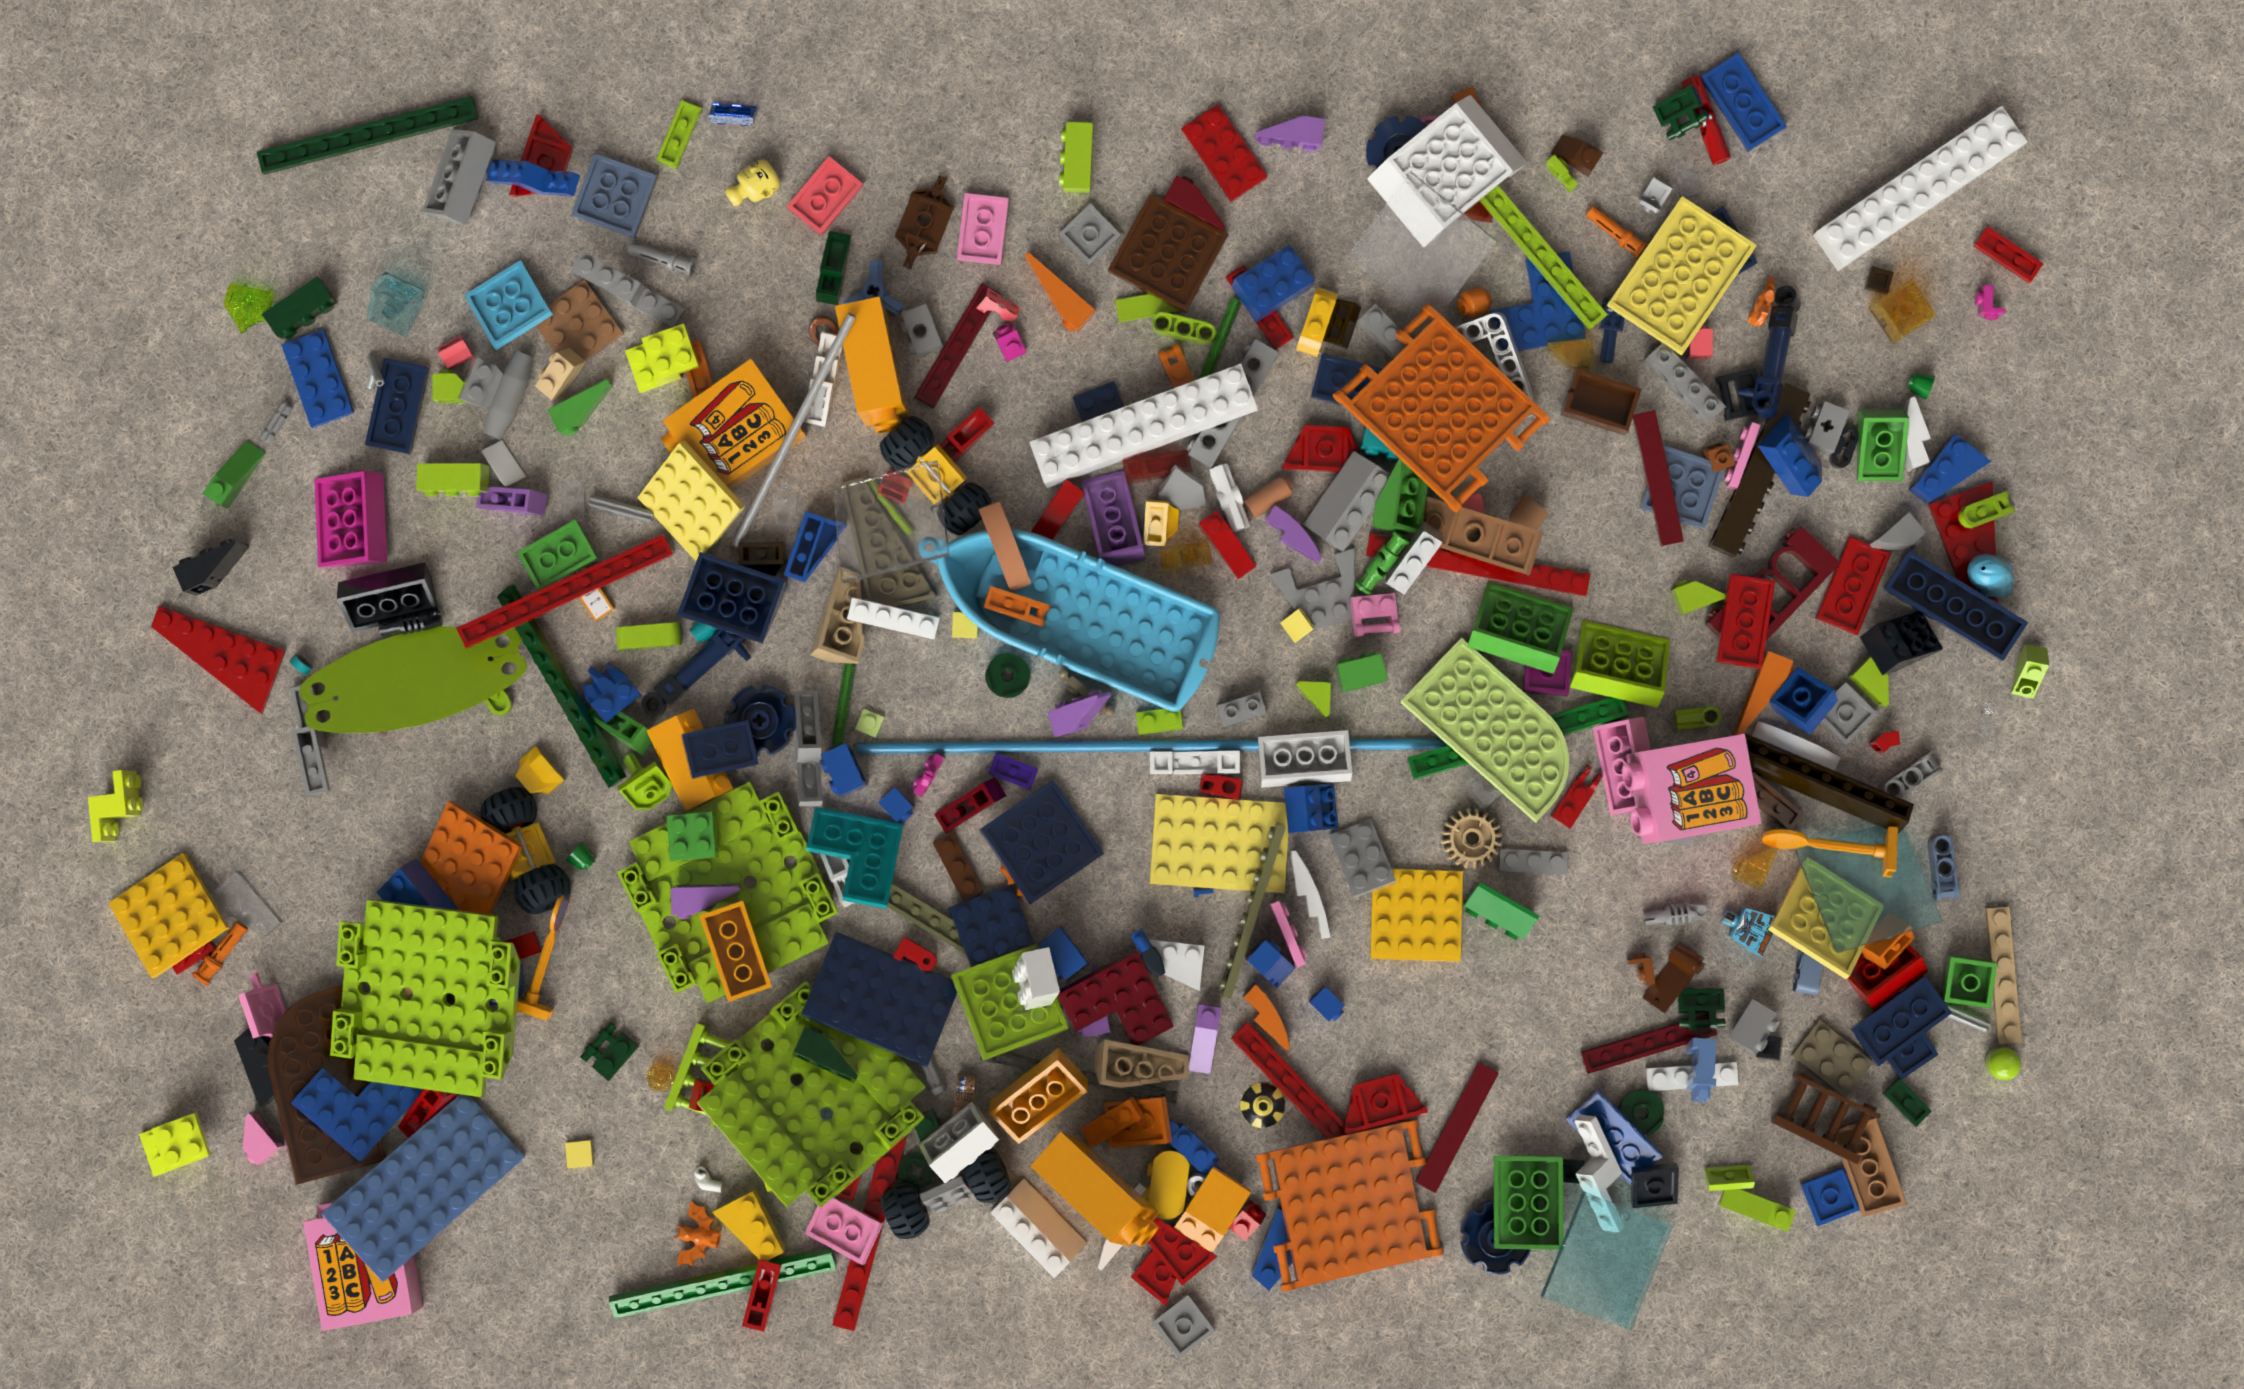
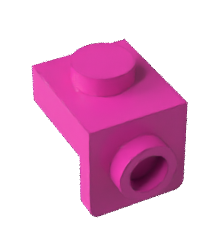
[1975,285,2006,320]
[992,324,1027,362]

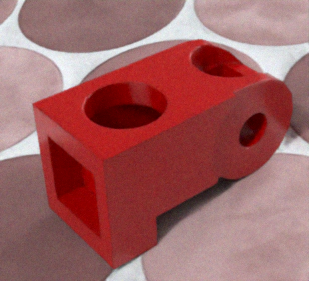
[1199,774,1244,800]
[893,937,937,971]

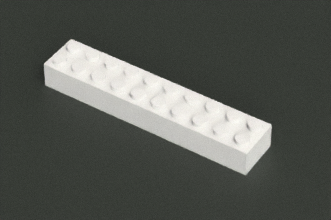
[1813,106,2027,271]
[1030,364,1258,488]

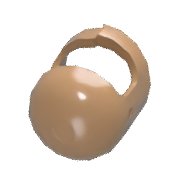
[1509,492,1549,530]

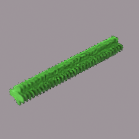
[1199,297,1242,379]
[831,663,856,746]

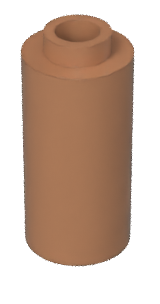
[1243,476,1294,519]

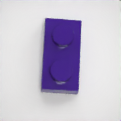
[988,753,1038,790]

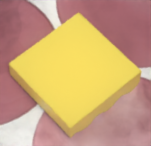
[1281,608,1315,643]
[952,612,978,638]
[565,1140,594,1168]

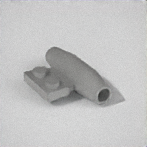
[458,351,533,440]

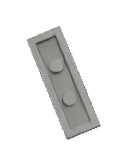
[1498,849,1568,875]

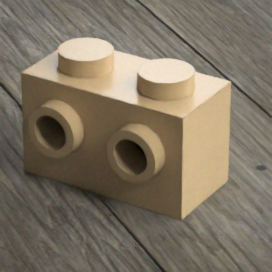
[535,348,586,400]

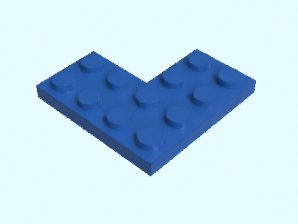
[1489,252,1586,351]
[290,1068,422,1162]

